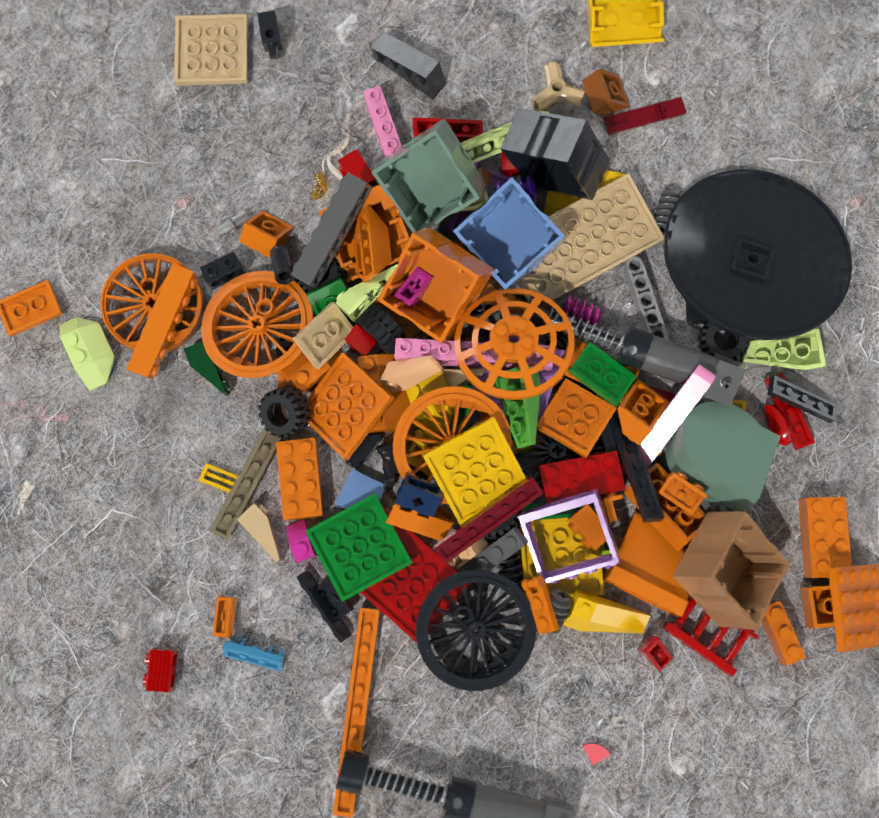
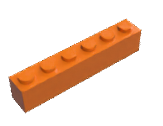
[126,263,198,380]

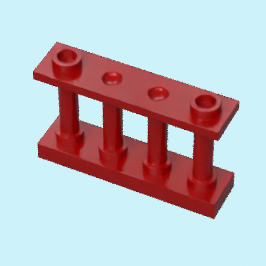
[661,594,759,677]

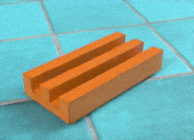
[212,596,237,638]

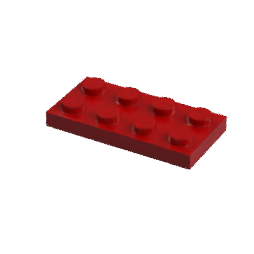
[539,451,626,504]

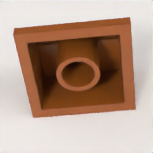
[582,69,631,115]

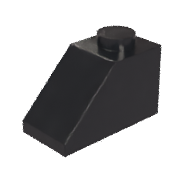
[345,434,382,468]

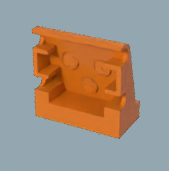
[319,185,412,283]
[603,509,692,617]

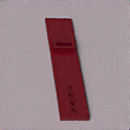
[603,97,687,135]

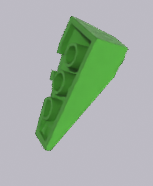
[495,366,540,448]

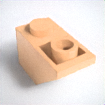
[448,537,489,570]

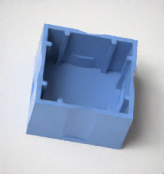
[453,177,565,290]

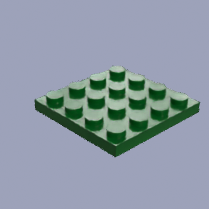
[305,493,412,602]

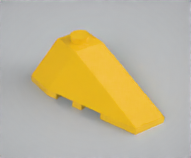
[563,588,650,633]

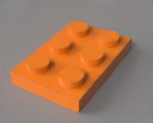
[0,280,64,337]

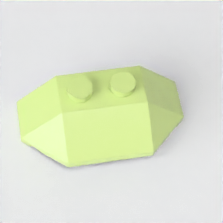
[59,317,115,391]

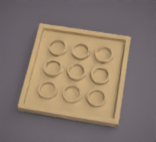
[174,14,248,86]

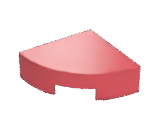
[582,743,610,765]

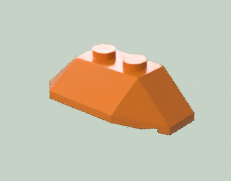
[354,205,392,282]
[277,350,342,395]

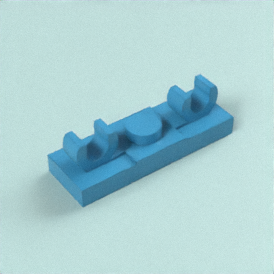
[223,635,284,672]

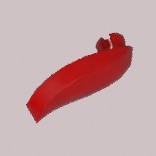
[765,404,792,446]

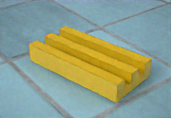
[198,463,238,493]

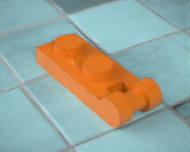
[522,575,559,635]

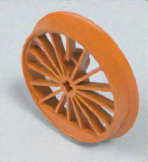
[201,271,313,378]
[393,386,512,504]

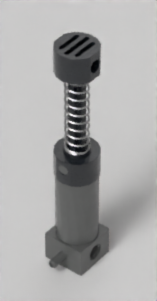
[529,296,746,406]
[335,749,576,818]

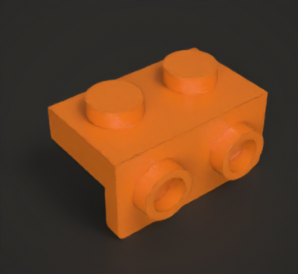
[657,472,708,515]
[601,492,623,523]

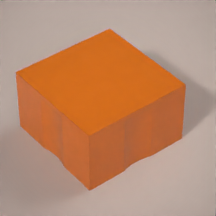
[378,228,494,343]

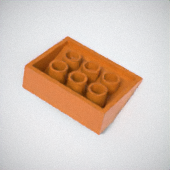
[358,354,417,436]

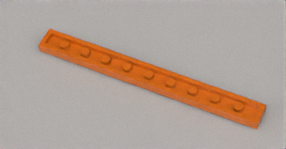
[333,608,380,818]

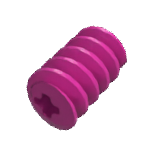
[562,294,603,325]

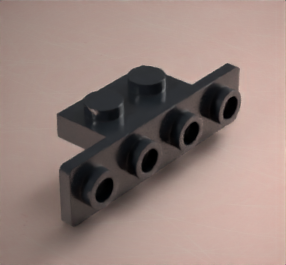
[296,570,355,643]

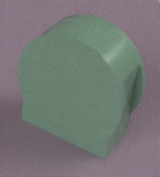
[666,401,780,511]

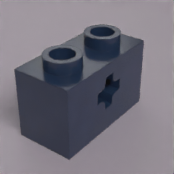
[395,474,442,517]

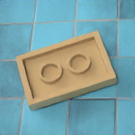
[293,302,353,369]

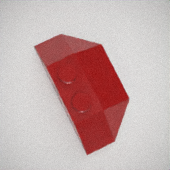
[412,117,483,143]

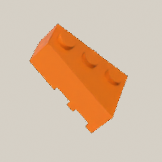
[386,503,456,541]

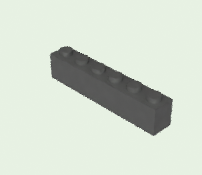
[291,172,373,289]

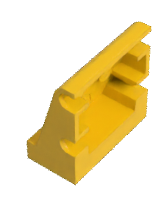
[586,0,664,47]

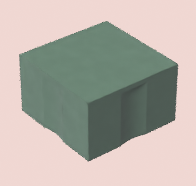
[371,118,487,233]

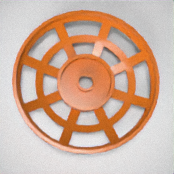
[454,288,575,400]

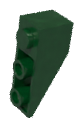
[184,341,230,396]

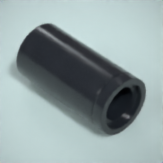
[270,245,294,285]

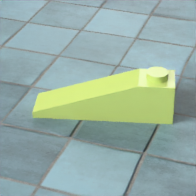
[335,264,398,322]
[742,329,826,370]

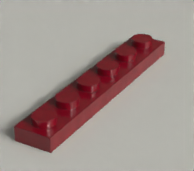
[433,476,544,564]

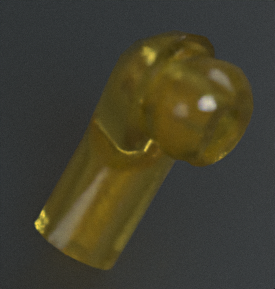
[311,173,328,200]

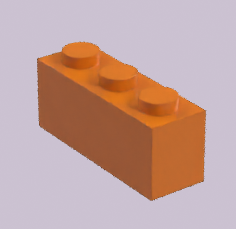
[762,600,806,666]

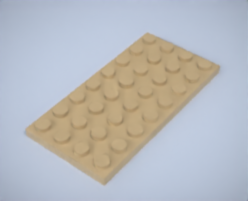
[518,173,664,303]

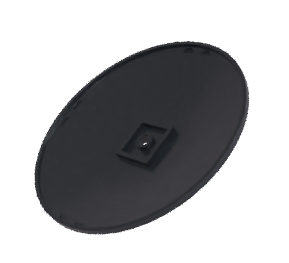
[663,169,852,340]

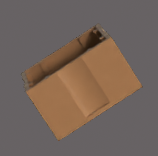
[673,511,790,630]

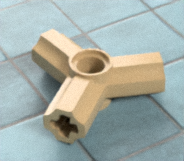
[531,62,585,111]

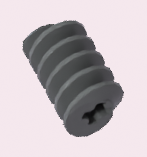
[654,190,680,233]
[547,588,574,634]

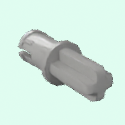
[214,210,250,238]

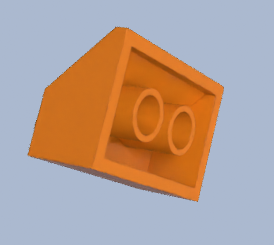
[618,379,669,445]

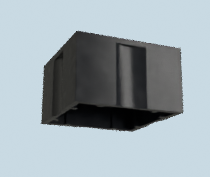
[500,108,610,200]

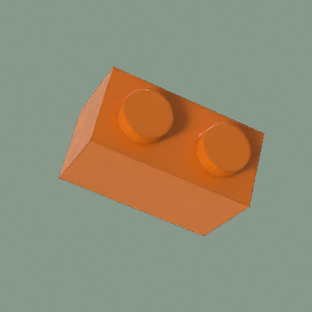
[567,504,614,551]

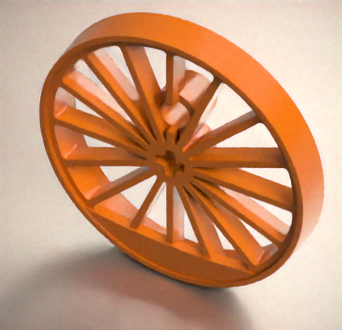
[100,253,205,353]

